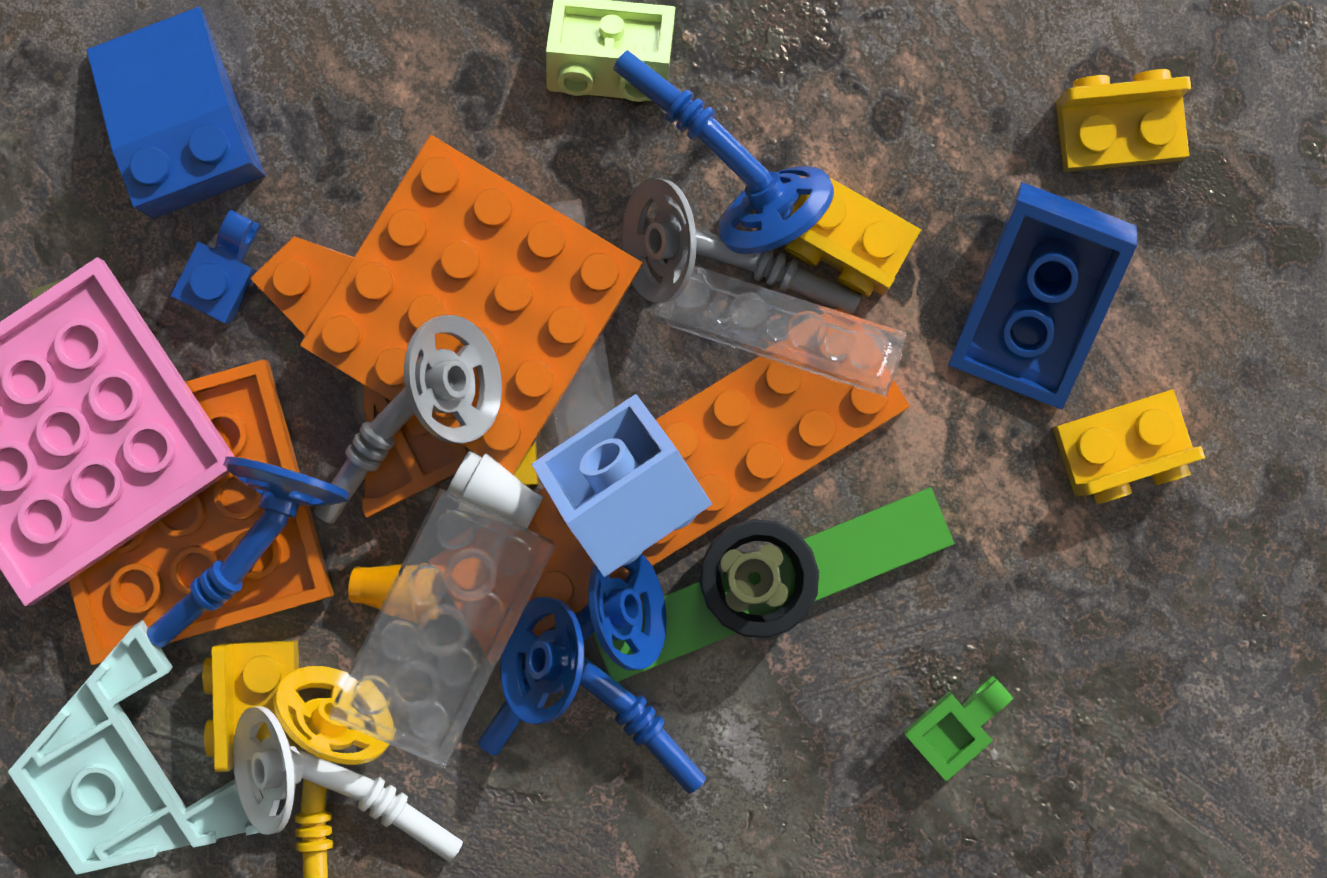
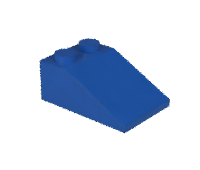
[86,6,266,219]
[948,182,1137,410]

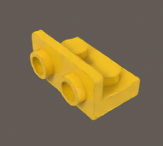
[1056,69,1191,172]
[784,177,922,297]
[1052,389,1205,504]
[202,640,301,772]

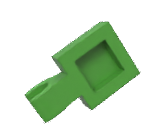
[903,675,1014,782]

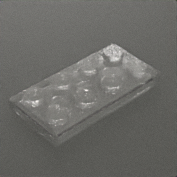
[329,488,556,767]

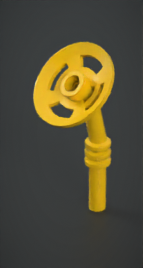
[274,666,394,878]

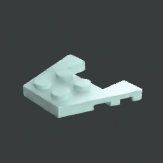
[8,620,260,875]

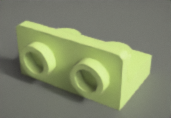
[546,0,675,102]

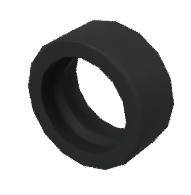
[700,519,819,638]

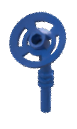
[613,50,834,254]
[147,456,350,648]
[478,554,667,756]
[500,597,706,794]

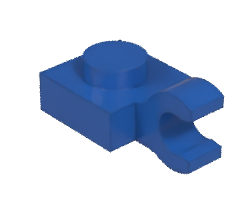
[171,210,261,325]

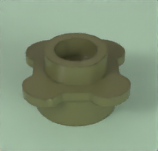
[721,544,788,612]

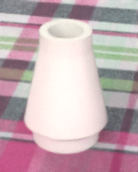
[446,451,544,530]

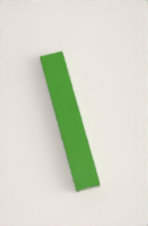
[593,487,955,682]

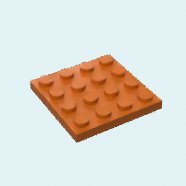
[300,134,643,475]
[68,359,334,665]

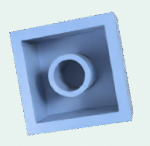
[531,394,712,577]

